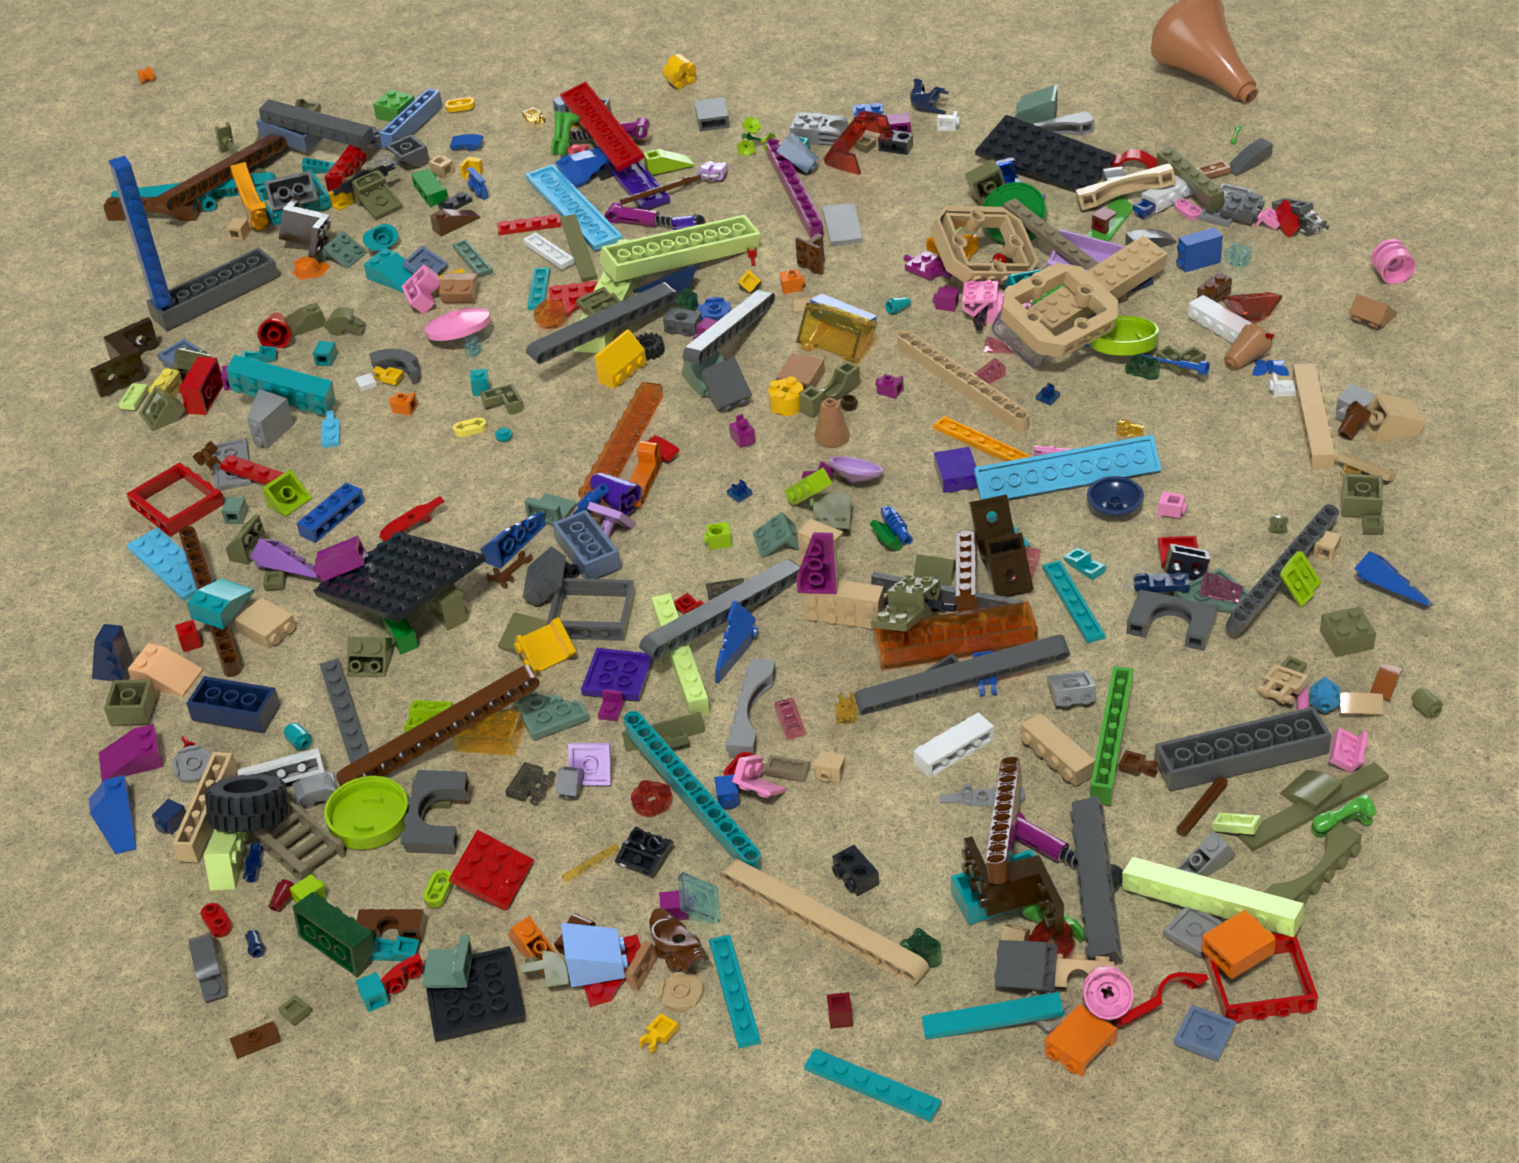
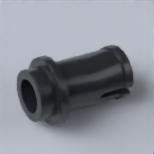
[564,561,579,578]

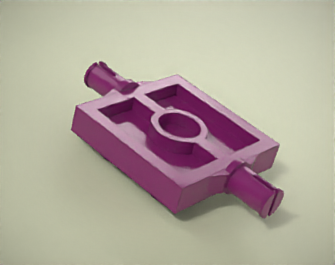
[903,251,952,280]

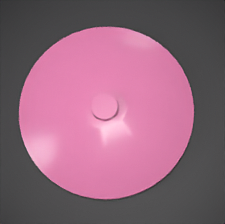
[424,308,491,341]

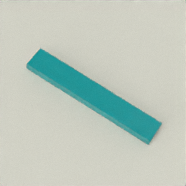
[1042,560,1106,644]
[709,935,761,1049]
[922,992,1064,1040]

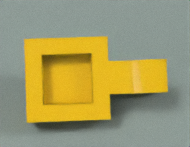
[372,366,404,386]

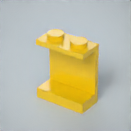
[513,617,576,673]

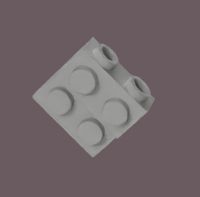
[1047,670,1097,707]

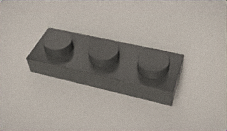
[1272,197,1314,215]

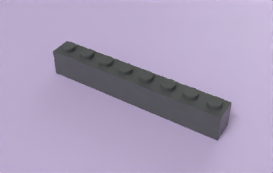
[259,99,374,149]
[1070,796,1123,963]

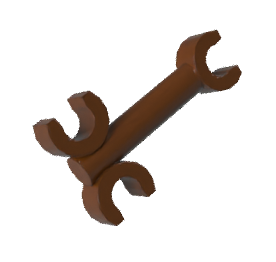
[192,441,221,470]
[486,551,533,589]

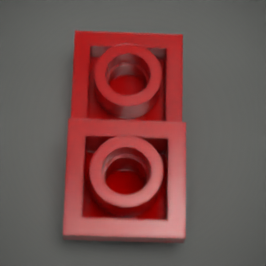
[1275,200,1299,237]
[647,435,680,461]
[673,592,704,615]
[381,953,423,995]

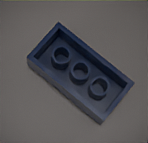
[186,676,280,733]

